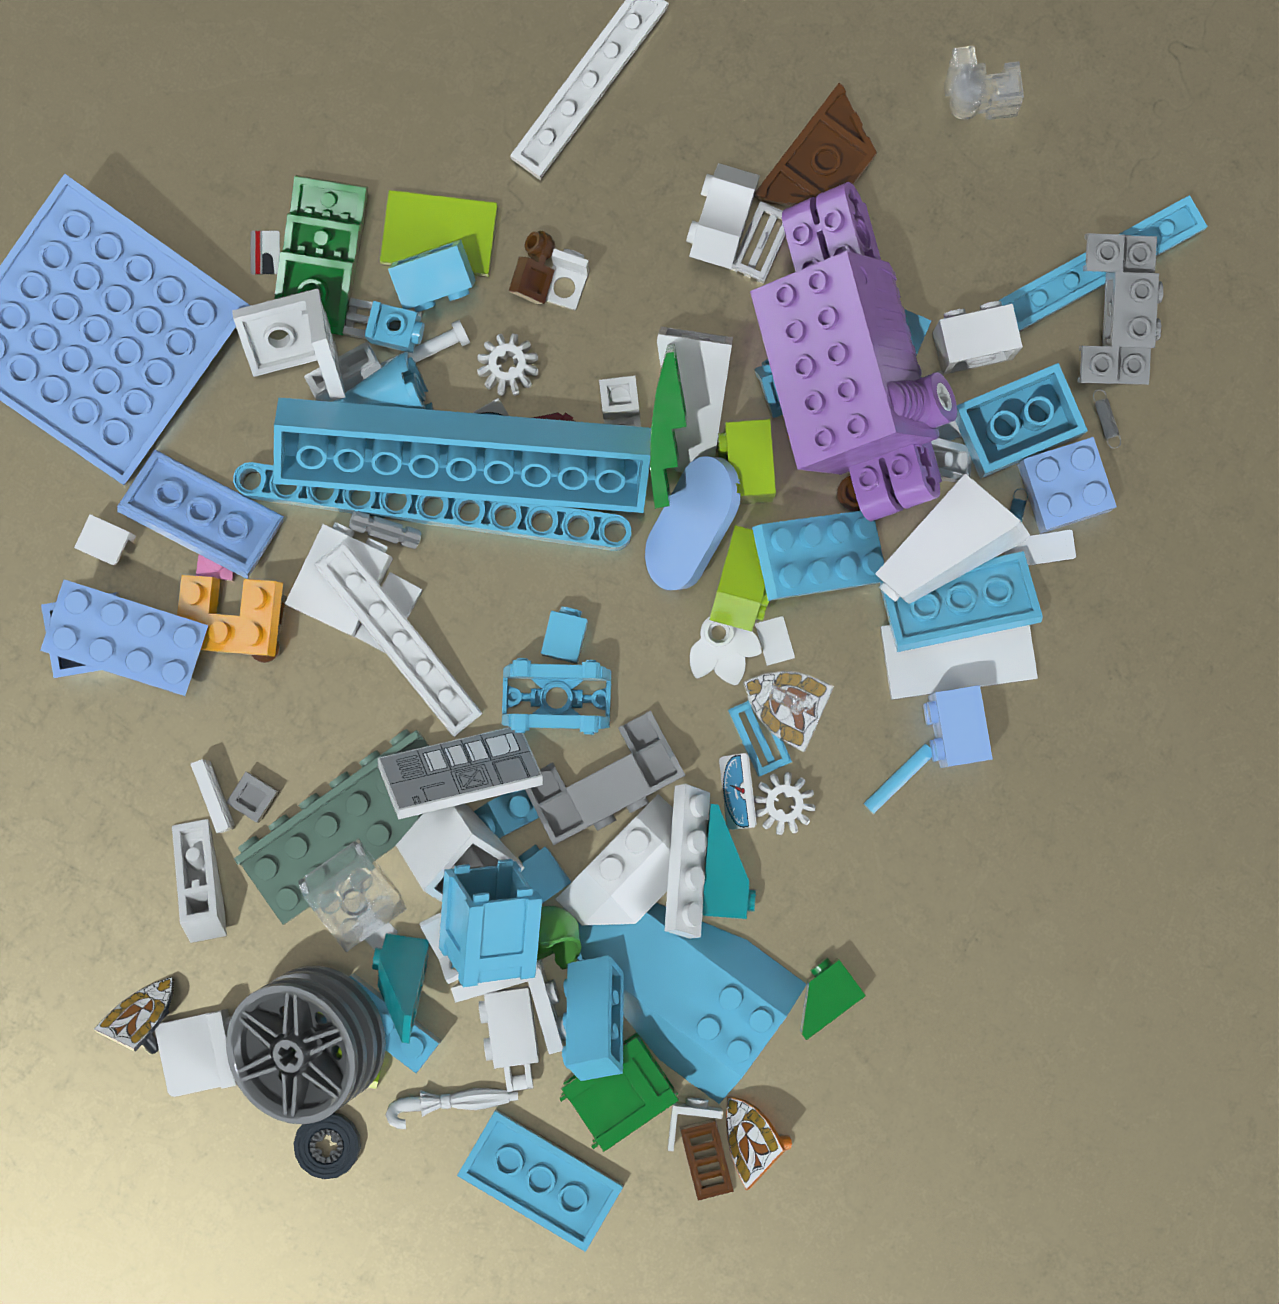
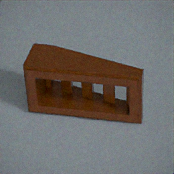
[680,1118,734,1201]

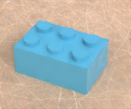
[955,363,1088,479]

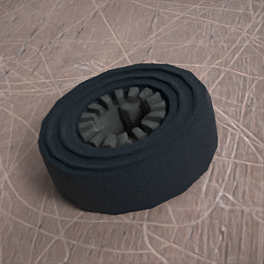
[293,1112,361,1179]

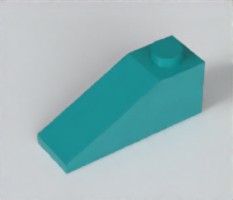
[702,804,756,919]
[372,933,430,1044]

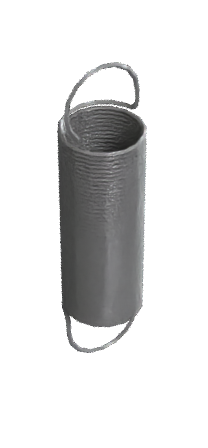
[1093,389,1121,448]

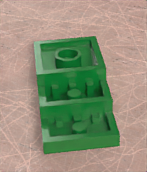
[274,175,368,336]
[650,343,687,509]

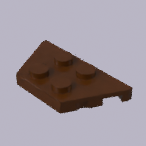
[754,83,877,206]

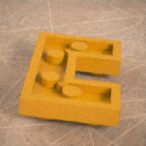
[177,575,283,657]

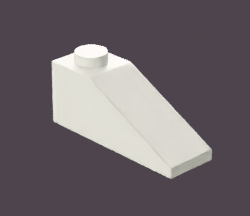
[172,819,227,943]

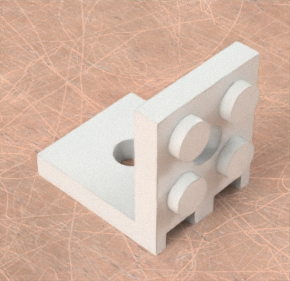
[232,289,345,401]
[451,959,566,1055]

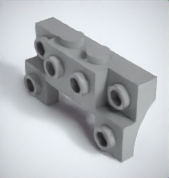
[1078,233,1163,385]
[525,710,685,845]

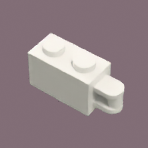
[478,986,540,1092]

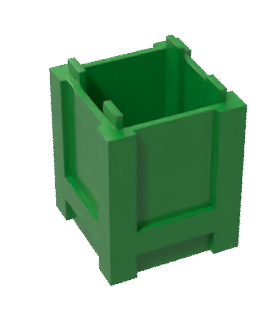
[559,1032,679,1152]

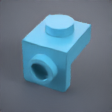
[474,789,539,839]

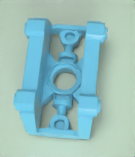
[502,658,611,735]

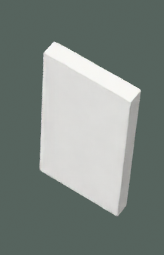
[880,625,1038,700]

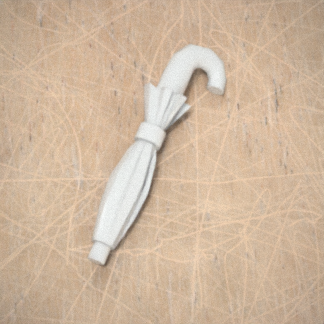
[386,1088,518,1129]

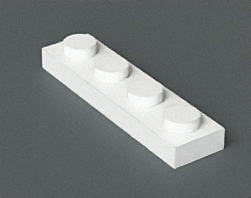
[664,784,710,939]

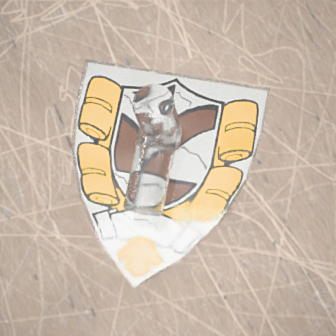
[743,671,834,752]

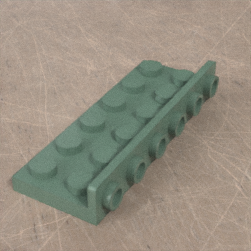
[234,729,429,925]

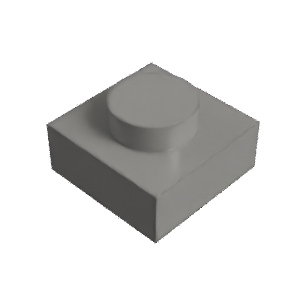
[226,772,279,823]

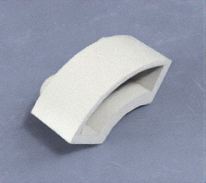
[686,163,760,269]

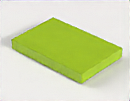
[380,190,498,277]

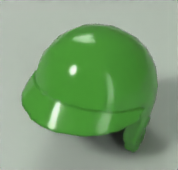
[537,906,582,970]

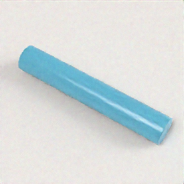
[863,744,932,814]

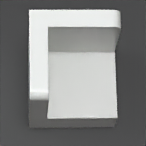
[74,515,136,565]

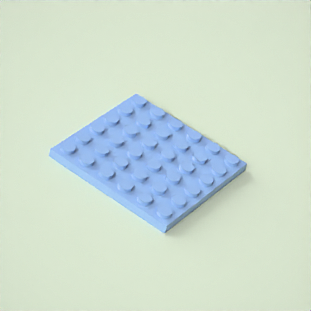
[0,174,251,485]

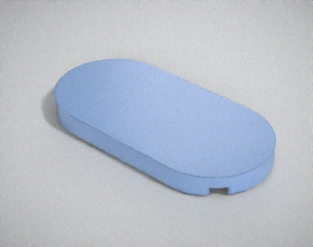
[645,456,741,590]

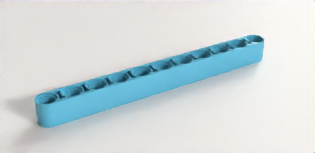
[233,462,632,551]

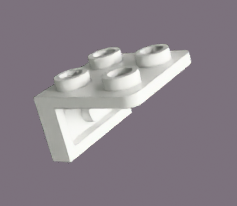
[155,1009,237,1097]

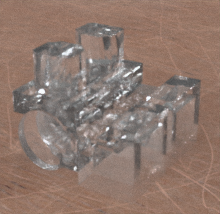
[944,46,1024,120]

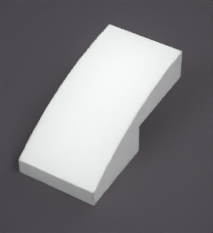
[599,376,641,427]

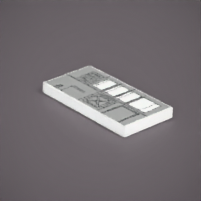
[378,727,543,820]

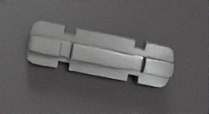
[349,511,421,549]

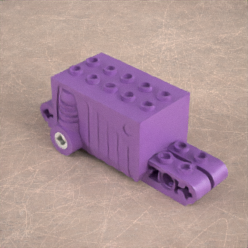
[750,182,957,522]

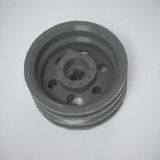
[226,965,386,1124]

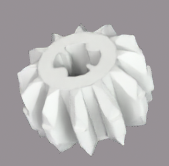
[477,334,539,396]
[753,772,816,835]

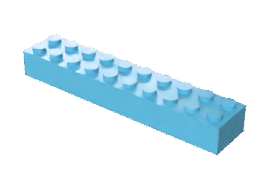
[273,397,651,513]

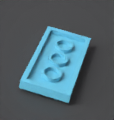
[752,511,884,601]
[880,551,1043,652]
[457,1109,624,1252]

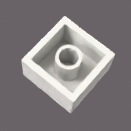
[932,301,1023,375]

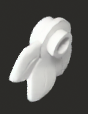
[690,617,762,685]

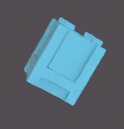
[439,859,542,987]

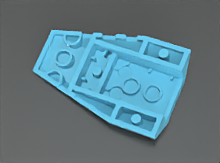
[577,903,807,1104]

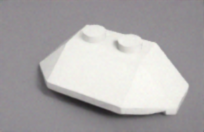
[555,794,673,926]

